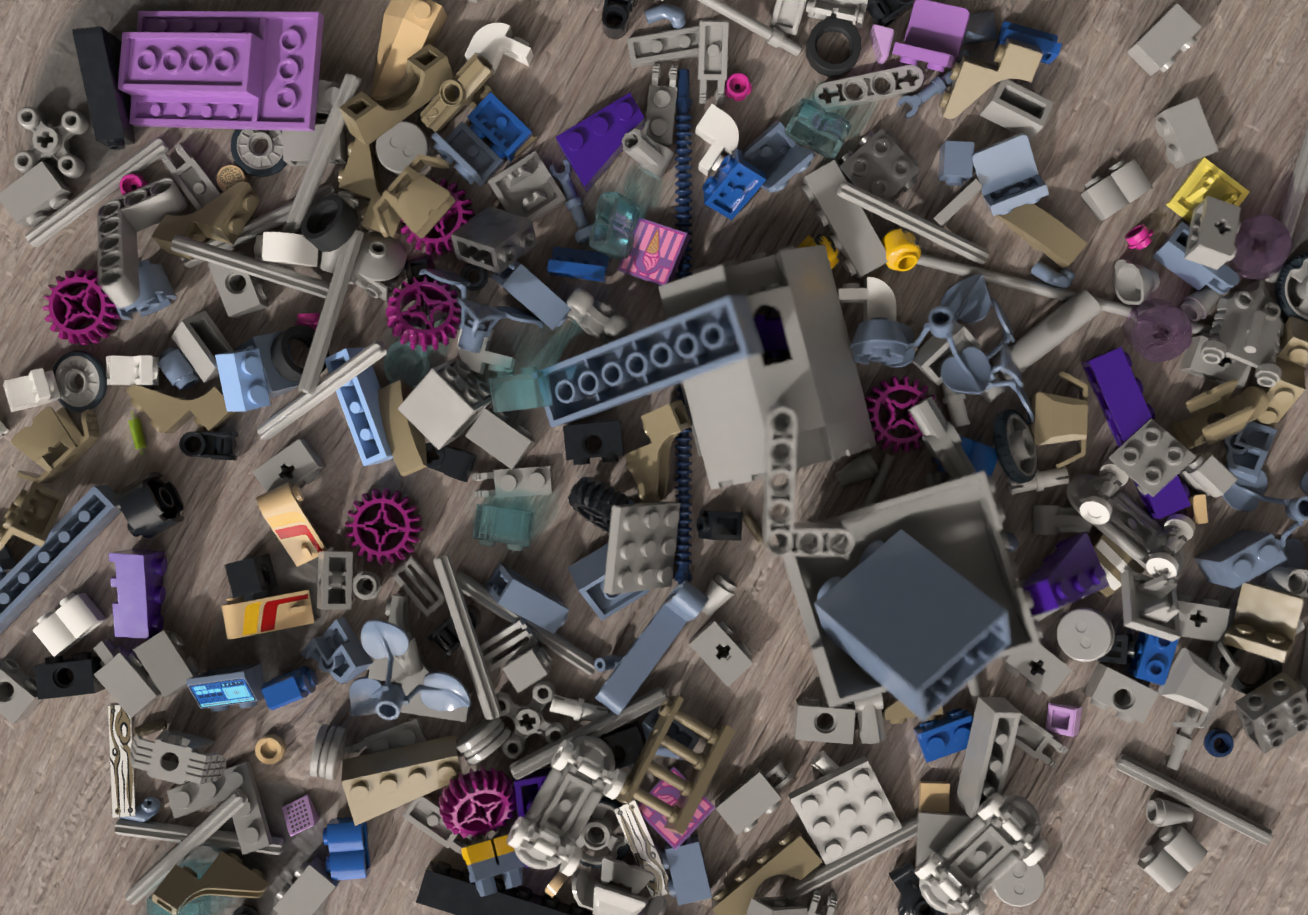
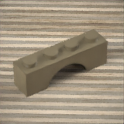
[339,43,454,146]
[711,828,822,915]

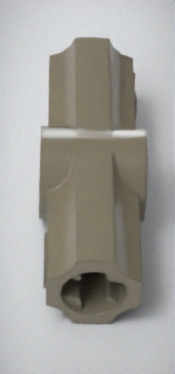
[420,53,495,133]

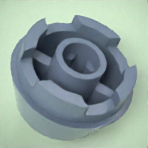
[850,317,909,365]

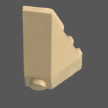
[371,0,448,97]

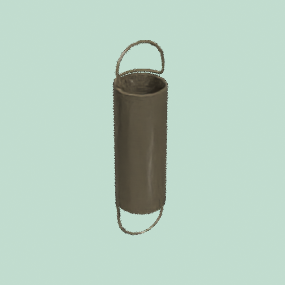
[741,508,766,546]
[127,717,174,739]

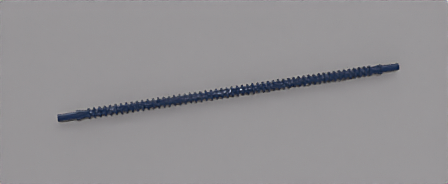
[675,69,693,584]

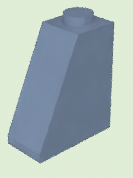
[491,261,570,330]
[485,562,569,634]

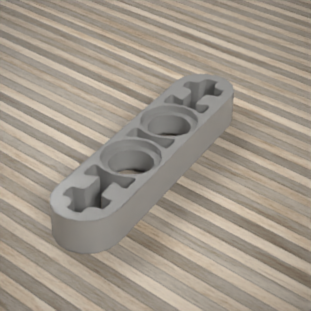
[813,65,924,111]

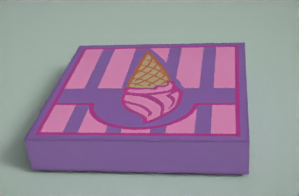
[617,217,691,286]
[637,767,715,850]

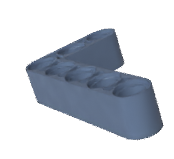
[595,580,709,715]

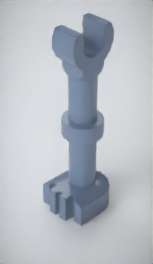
[897,50,971,119]
[549,160,602,244]

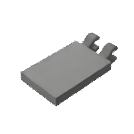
[916,811,1027,878]

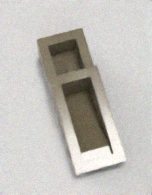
[995,204,1088,269]
[378,380,427,477]

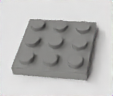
[603,501,680,595]
[788,756,902,865]

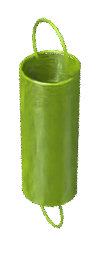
[128,411,147,457]

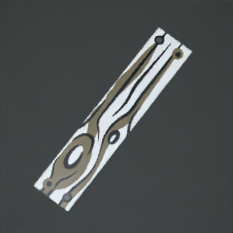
[108,705,135,818]
[614,800,670,898]

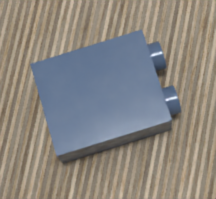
[815,529,1011,722]

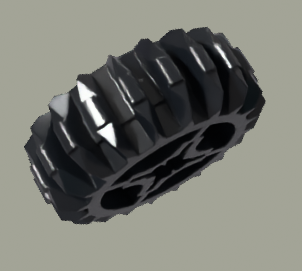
[568,477,634,533]

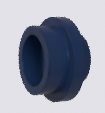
[1203,728,1234,758]

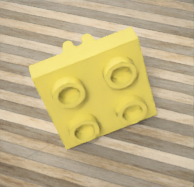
[1166,157,1250,224]

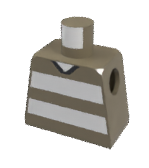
[1081,530,1145,600]

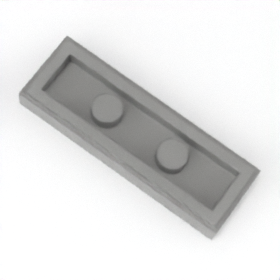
[627,25,699,68]

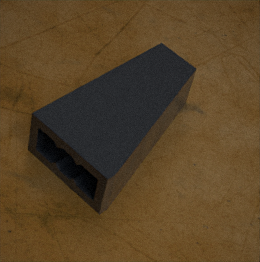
[72,26,135,150]

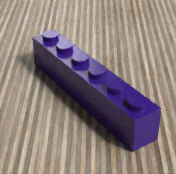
[1081,347,1191,519]

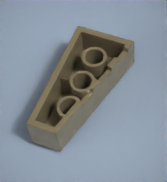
[342,735,463,826]

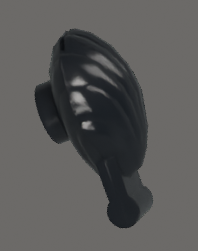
[888,861,948,915]

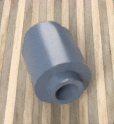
[158,347,200,391]

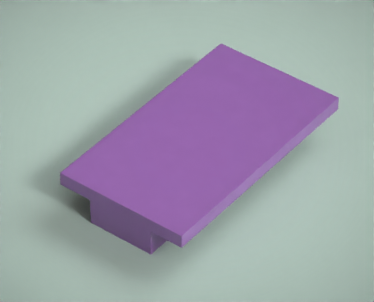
[118,11,324,131]

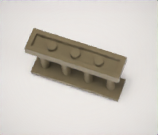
[616,696,736,835]

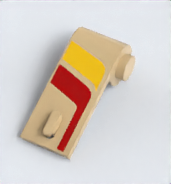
[256,482,328,567]
[222,590,315,639]

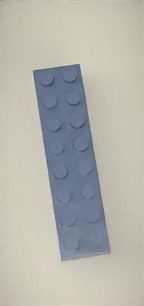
[533,294,764,428]

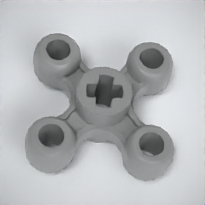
[14,106,89,178]
[566,288,631,345]
[495,680,568,759]

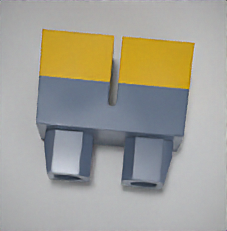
[461,834,525,897]

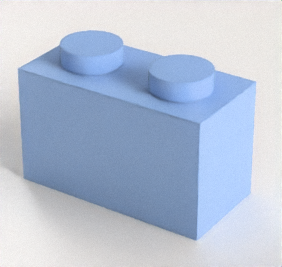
[215,348,270,411]

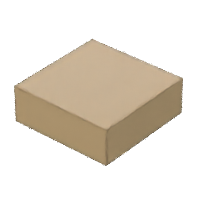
[1185,493,1208,524]
[919,781,950,812]

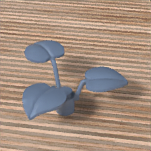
[419,269,544,353]
[879,274,991,394]
[969,297,1034,425]
[1222,470,1308,575]
[349,619,471,720]

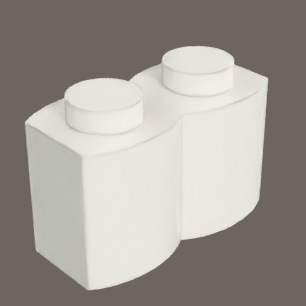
[33,593,106,657]

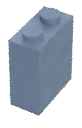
[1193,530,1287,588]

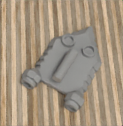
[1200,278,1285,387]

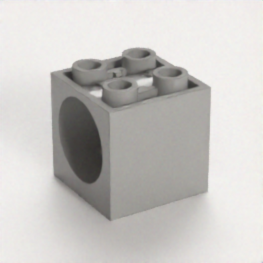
[398,358,496,450]

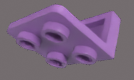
[892,0,970,72]

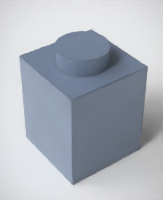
[938,140,974,186]

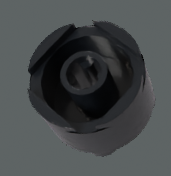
[114,472,184,538]

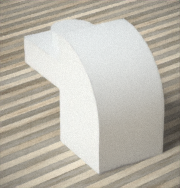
[465,23,534,75]
[695,104,739,176]
[254,232,318,268]
[837,277,896,321]
[458,327,516,374]
[106,355,159,386]
[3,368,61,412]

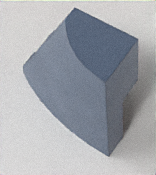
[1220,414,1277,484]
[301,617,373,684]

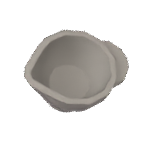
[1114,259,1160,305]

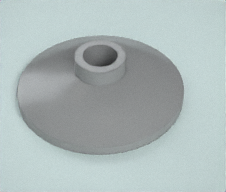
[353,232,406,281]

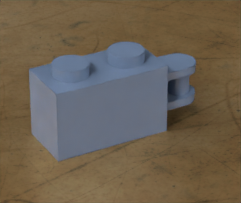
[1152,222,1239,294]
[661,834,712,906]

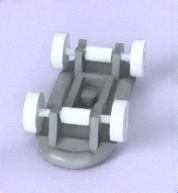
[1067,459,1196,581]
[507,735,627,876]
[914,792,1050,915]

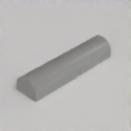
[990,289,1102,380]

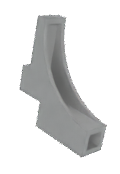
[366,592,474,722]

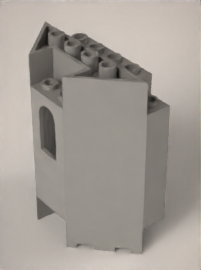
[658,245,877,490]

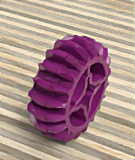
[400,178,475,255]
[41,268,121,346]
[386,275,461,352]
[865,376,939,452]
[345,488,423,565]
[439,766,516,839]

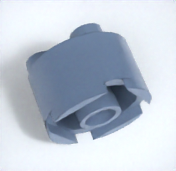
[115,259,177,320]

